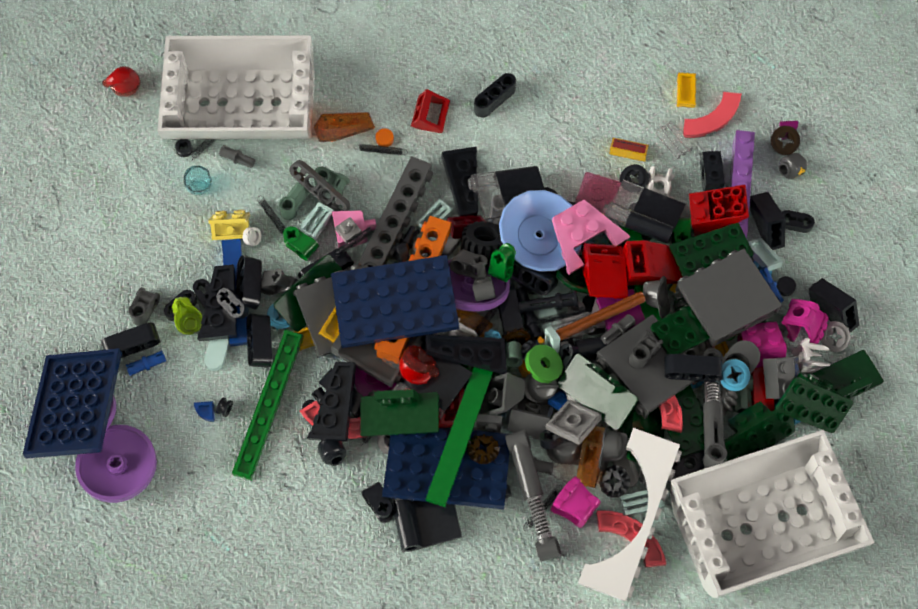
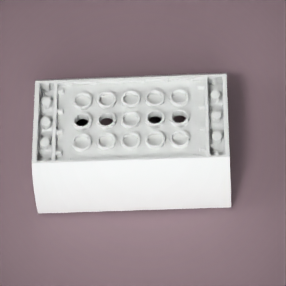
[158,35,314,139]
[670,430,875,598]

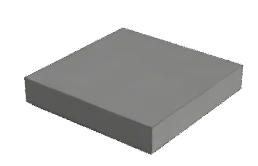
[546,400,602,445]

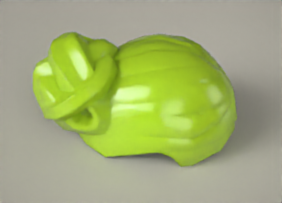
[172,297,203,335]

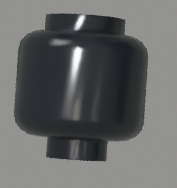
[317,440,346,466]

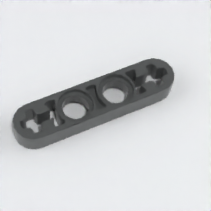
[289,160,350,211]

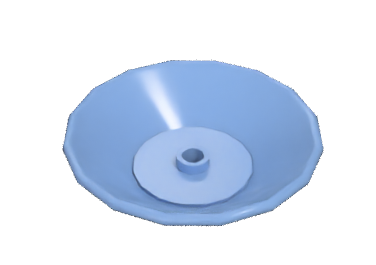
[499,190,582,272]

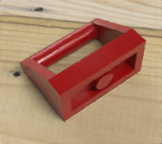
[411,89,450,133]

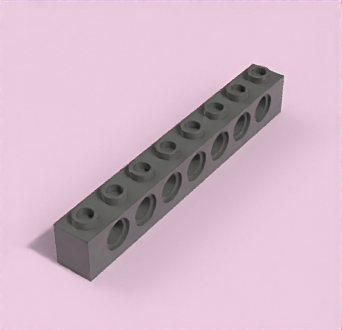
[358,156,433,267]

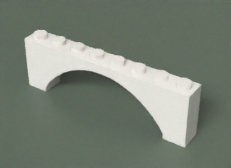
[578,428,682,601]

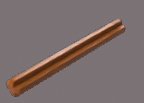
[556,292,646,341]

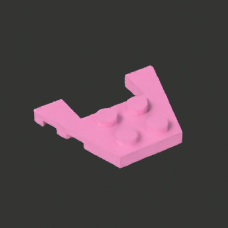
[552,199,630,275]

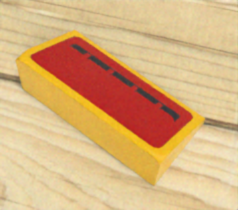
[609,138,649,162]

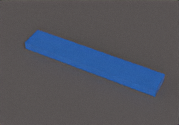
[222,239,247,347]

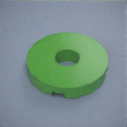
[525,344,563,383]

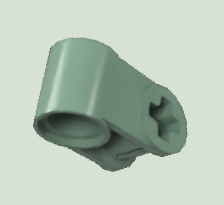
[314,166,350,195]

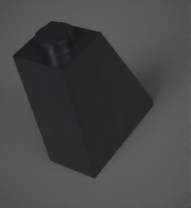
[750,192,786,250]
[809,278,859,333]

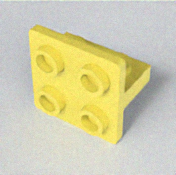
[208,210,250,240]

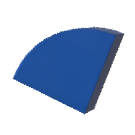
[548,390,567,411]
[194,401,215,422]

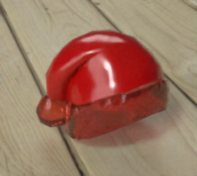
[102,66,141,97]
[399,345,439,385]

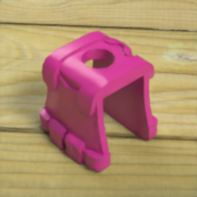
[782,299,829,344]
[550,476,601,528]

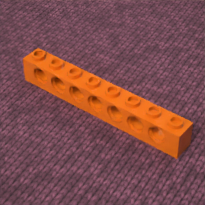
[374,216,452,365]

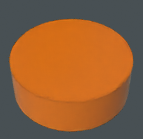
[375,128,394,147]

